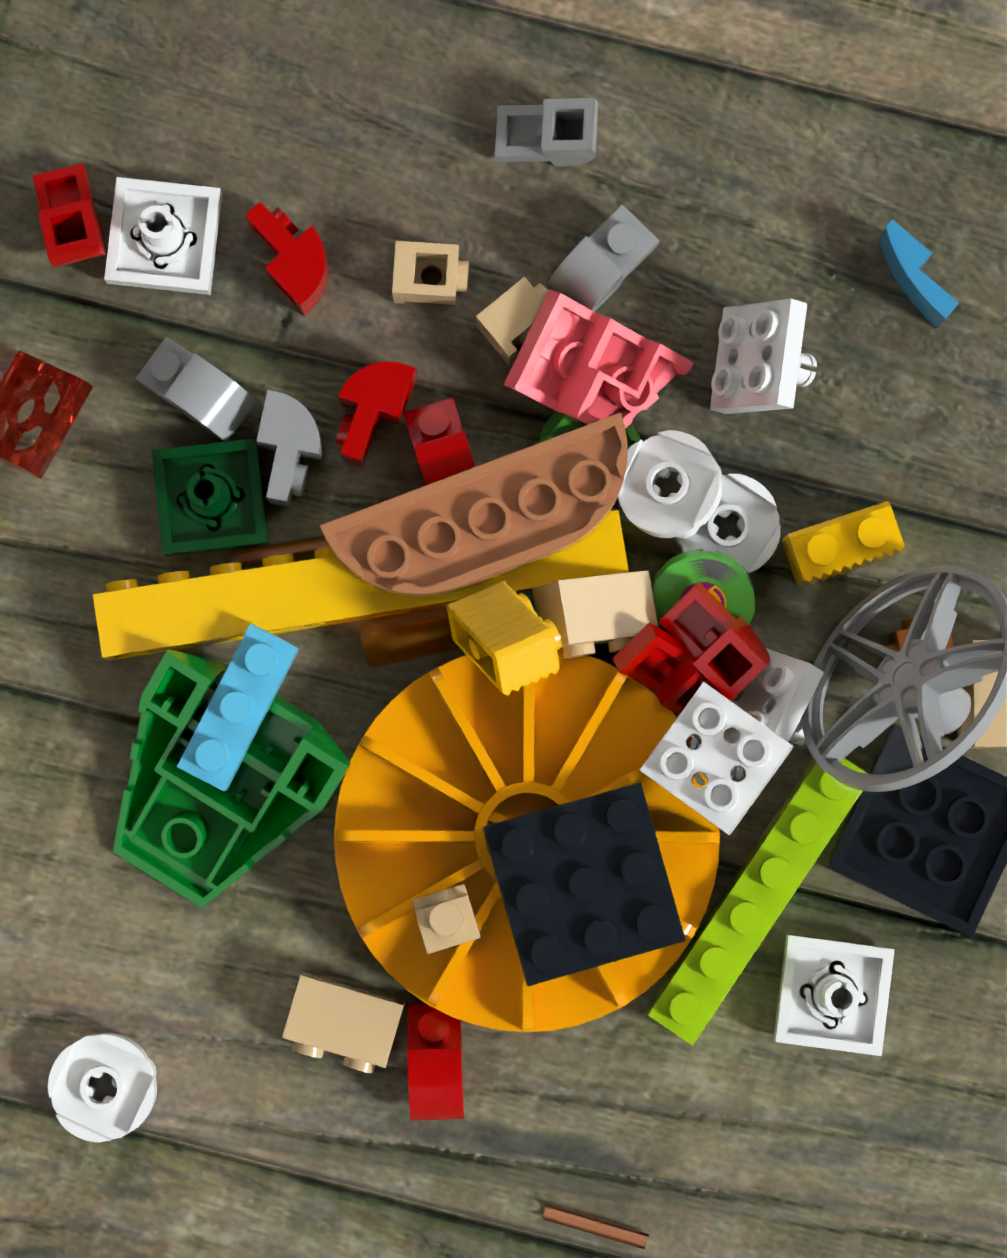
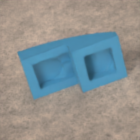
[878,219,959,328]

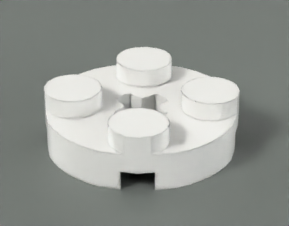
[618,430,723,538]
[675,474,781,574]
[47,1033,157,1142]

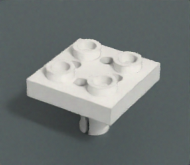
[104,177,223,295]
[710,299,817,414]
[724,648,825,746]
[640,682,793,836]
[773,934,895,1056]

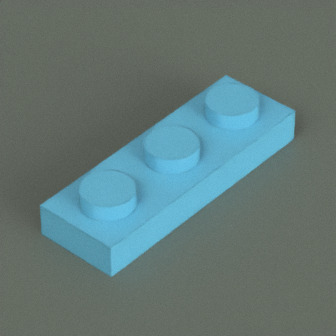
[177,623,300,792]

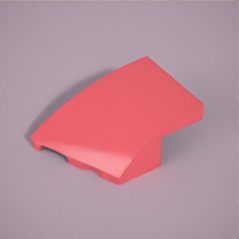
[504,289,694,428]

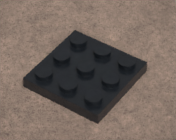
[825,724,1007,937]
[482,782,686,986]

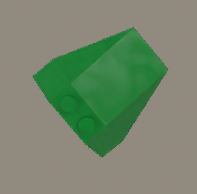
[113,649,351,908]

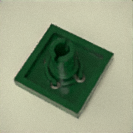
[151,438,269,556]

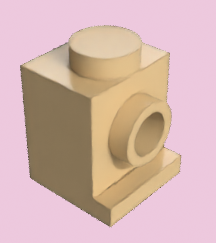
[392,241,469,305]
[476,277,548,365]
[412,884,481,954]

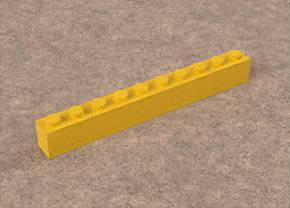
[93,510,629,661]

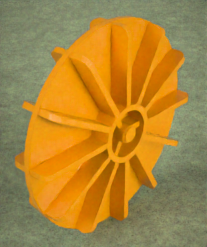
[334,649,720,1032]

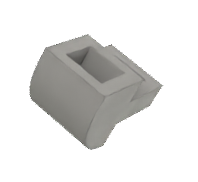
[495,98,598,167]
[547,205,659,312]
[135,337,257,442]
[256,390,323,508]

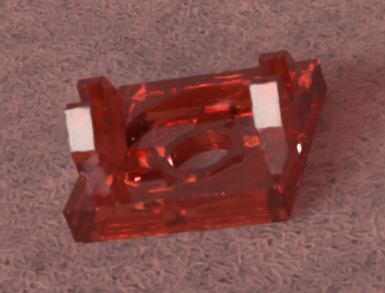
[0,350,94,479]

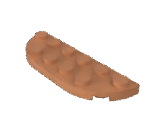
[320,412,628,597]

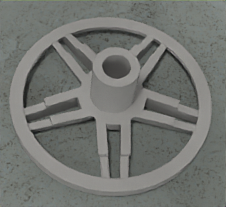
[802,565,1007,792]

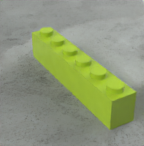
[644,758,868,1046]

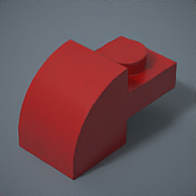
[32,163,106,268]
[245,201,329,316]
[336,361,417,467]
[403,398,475,486]
[658,581,770,701]
[612,622,724,715]
[407,1004,464,1121]

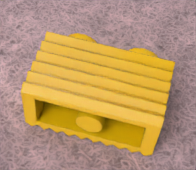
[782,501,905,588]
[446,580,562,696]

